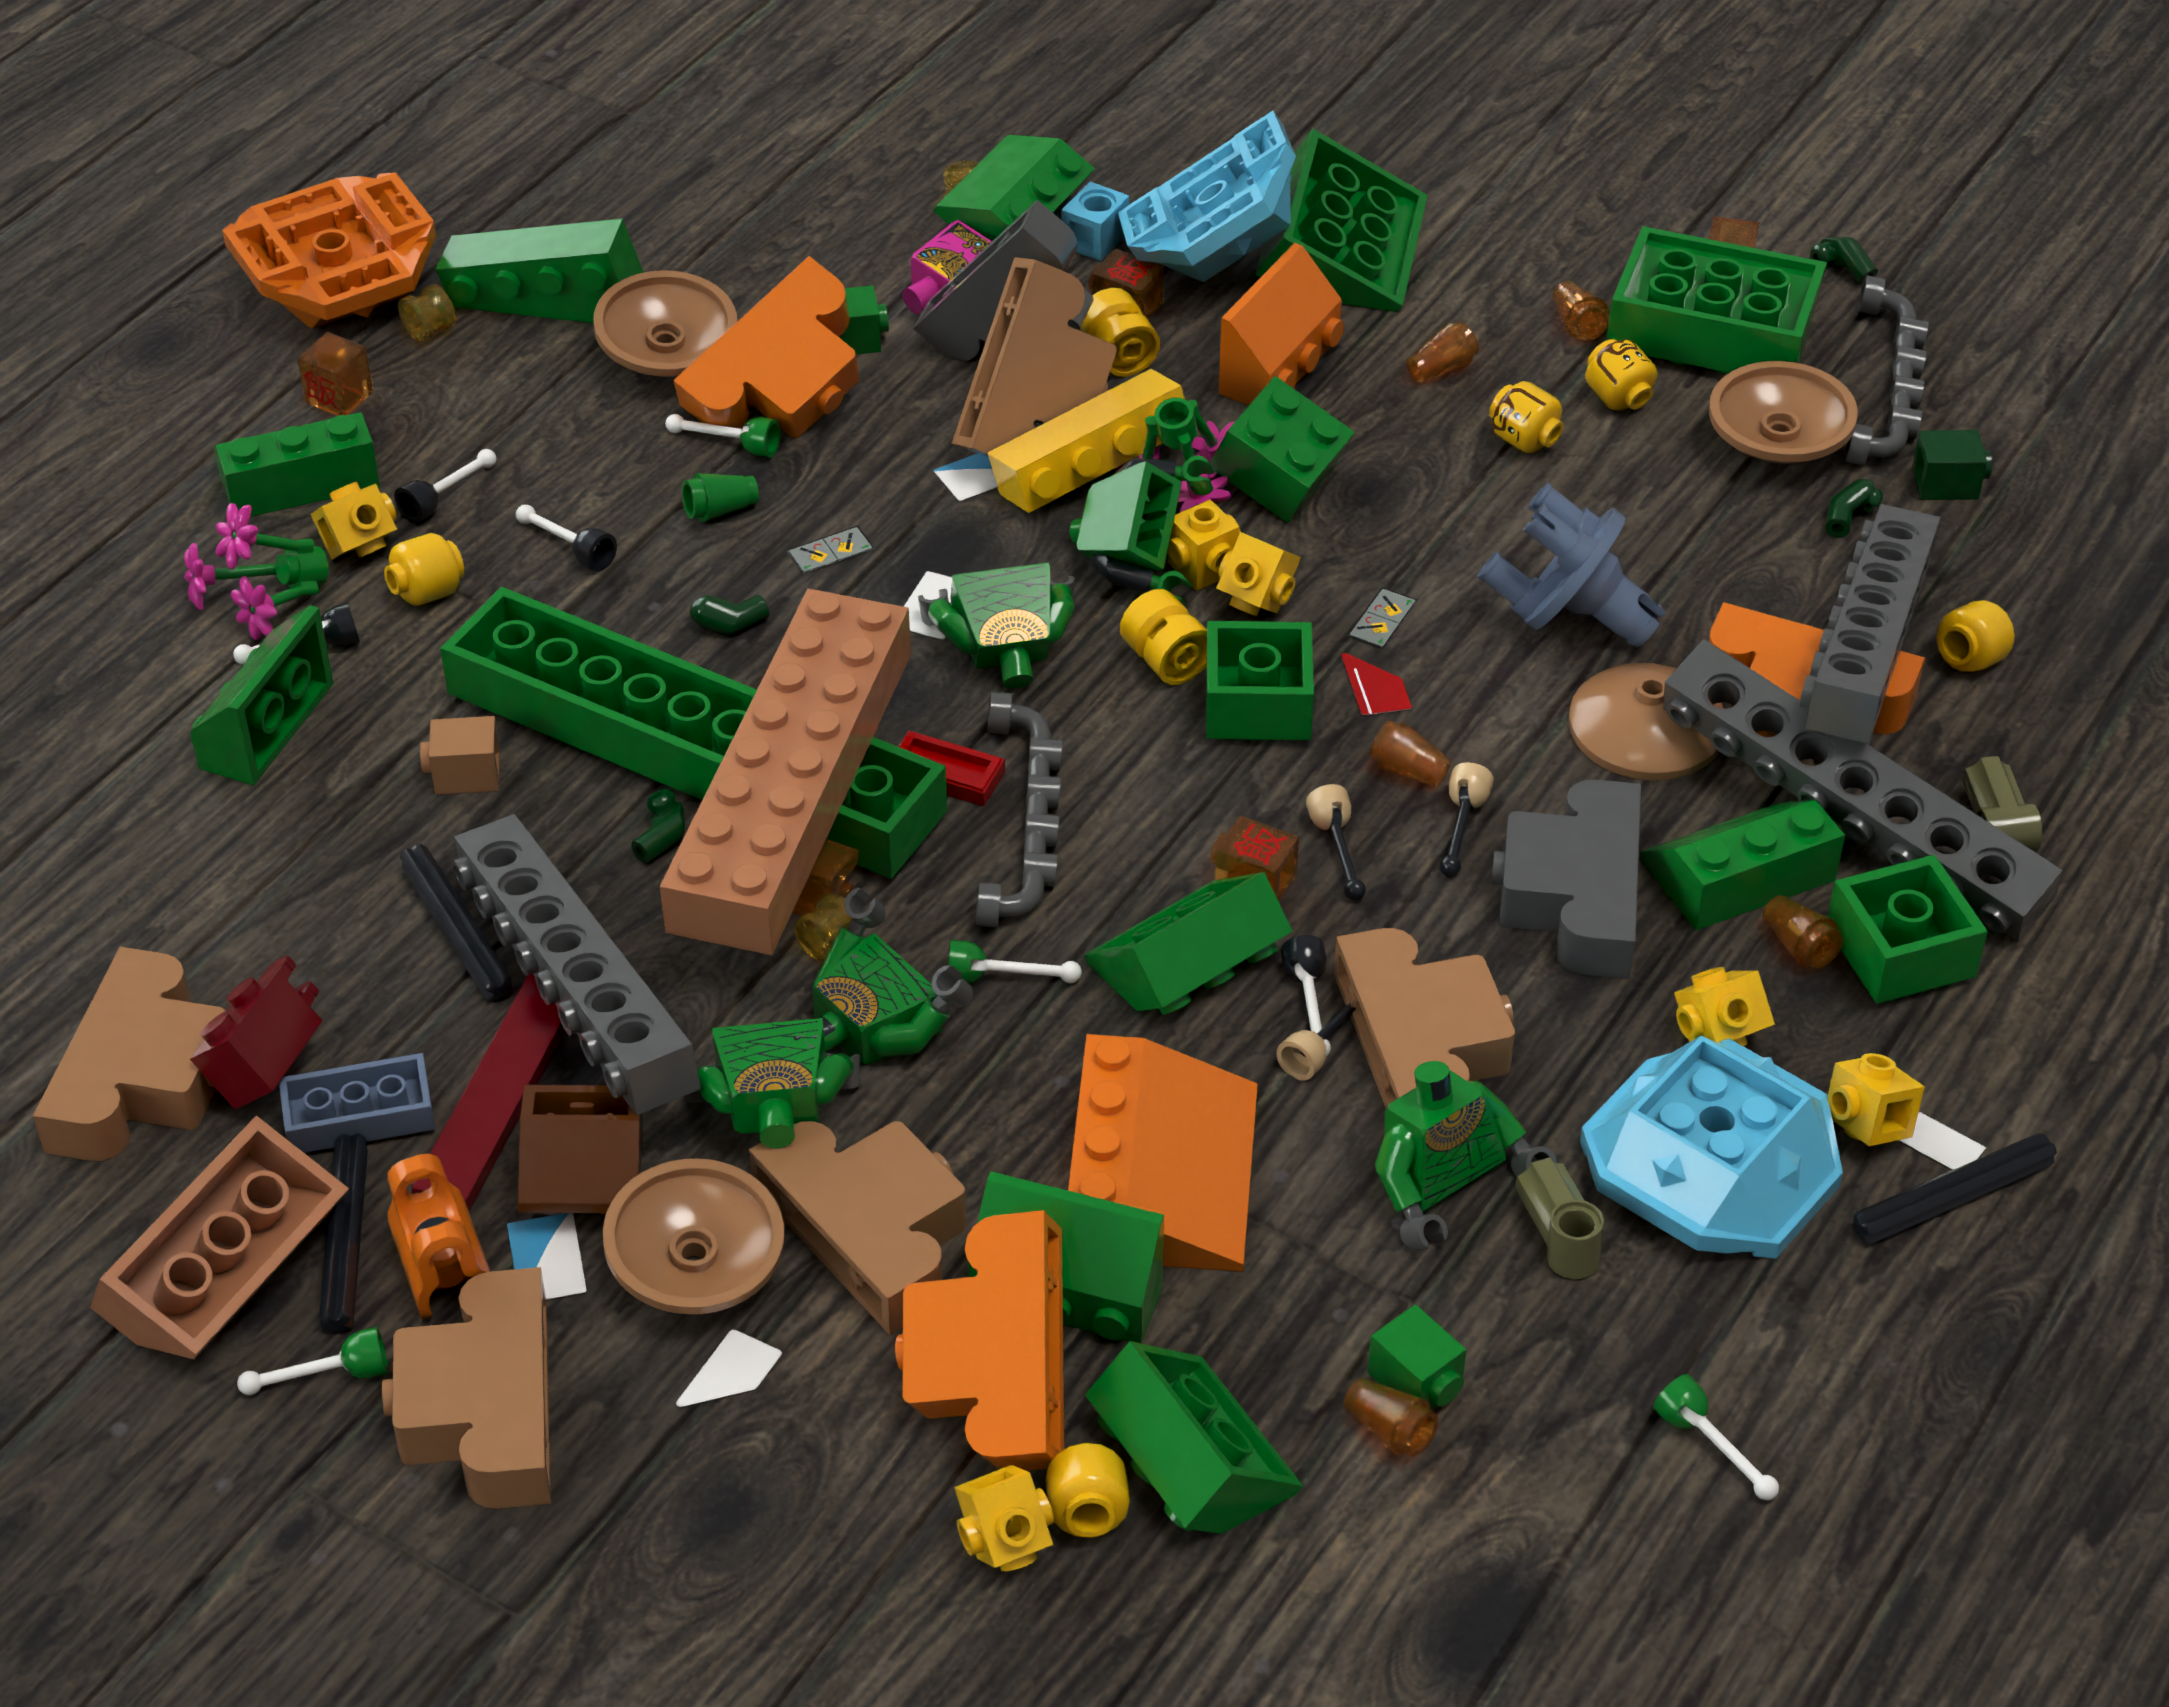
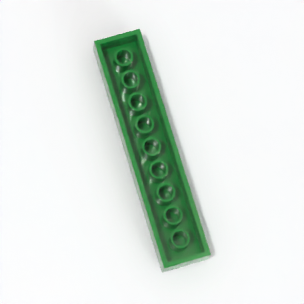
[440,586,947,879]

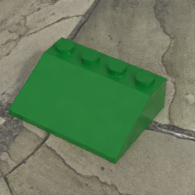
[1255,128,1428,312]
[1606,226,1827,374]

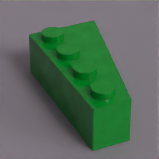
[435,219,644,323]

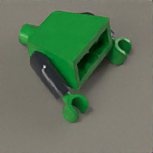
[1069,455,1215,606]

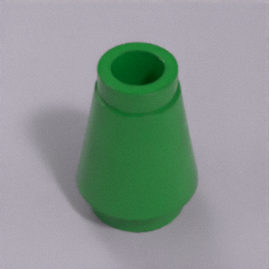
[682,473,759,522]

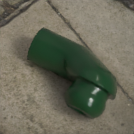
[1810,237,1878,284]
[1825,479,1883,538]
[690,595,769,636]
[631,789,685,864]

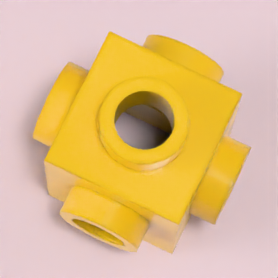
[310,482,397,560]
[1167,499,1241,591]
[1216,532,1301,616]
[1674,967,1775,1046]
[1827,1053,1925,1146]
[954,1465,1054,1571]

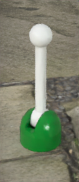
[665,414,781,458]
[948,940,1082,985]
[237,1326,389,1395]
[1653,1374,1779,1500]

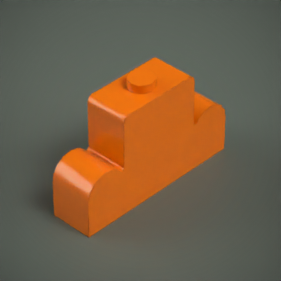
[673,256,859,438]
[1709,602,1925,737]
[895,1210,1064,1471]

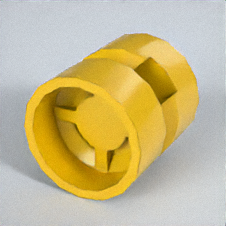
[1080,288,1160,377]
[1120,589,1207,685]

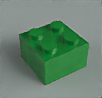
[1210,376,1355,523]
[1206,621,1314,740]
[1825,854,1988,1004]

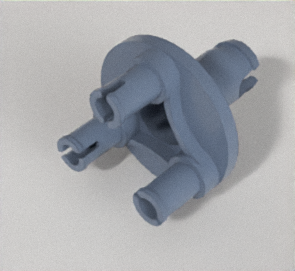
[1477,482,1666,648]

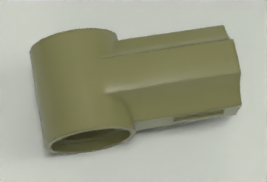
[1962,756,2042,852]
[1516,1157,1604,1279]

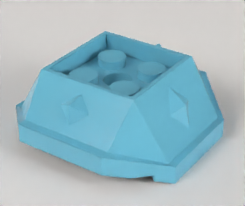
[1118,111,1296,282]
[1580,1035,1843,1259]

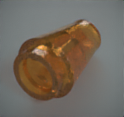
[1553,281,1609,340]
[1406,321,1479,383]
[1369,720,1452,788]
[1763,895,1842,968]
[1344,1378,1438,1456]

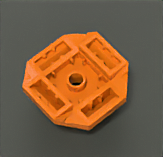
[222,172,436,329]

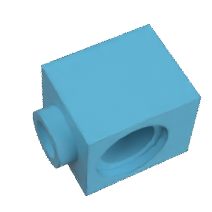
[1061,182,1129,261]

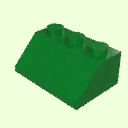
[933,135,1095,241]
[214,412,380,517]
[190,605,334,786]
[1639,800,1845,931]
[1084,872,1293,1015]
[968,1171,1164,1343]
[1085,1341,1303,1534]

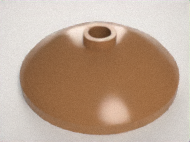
[593,270,737,377]
[1709,361,1858,464]
[1569,663,1724,780]
[603,1158,784,1314]

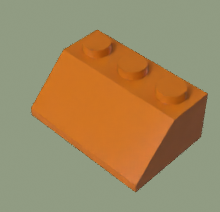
[1219,243,1344,406]

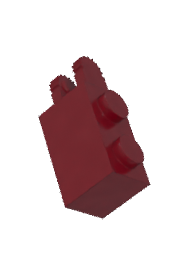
[190,955,323,1109]

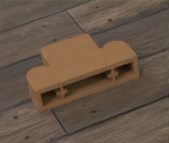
[951,257,1117,457]
[1334,928,1515,1109]
[33,947,225,1161]
[749,1121,966,1335]
[382,1267,551,1509]

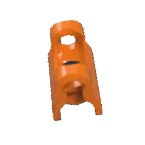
[387,1154,491,1320]

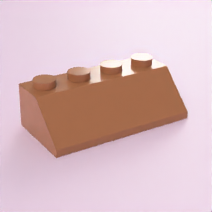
[90,1115,349,1359]

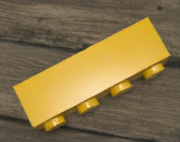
[987,369,1185,513]

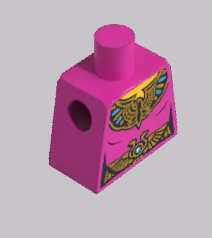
[903,220,992,314]

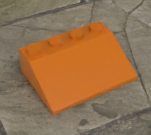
[1068,1034,1258,1272]

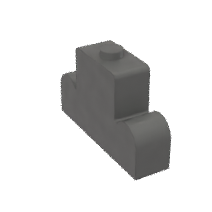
[913,200,1094,361]
[1491,780,1641,979]

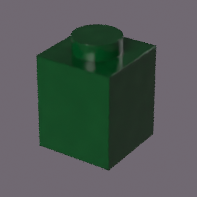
[1912,430,1992,500]

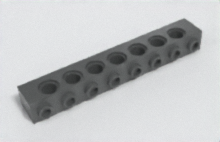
[1799,504,1941,744]
[1663,639,2063,942]
[452,814,701,1115]

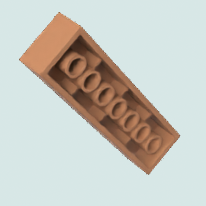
[660,589,911,955]

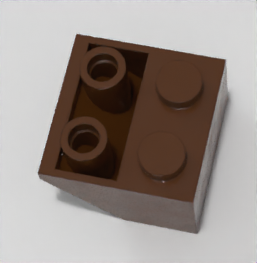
[518,1085,643,1215]

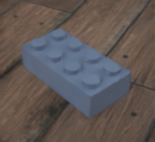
[279,1053,436,1153]

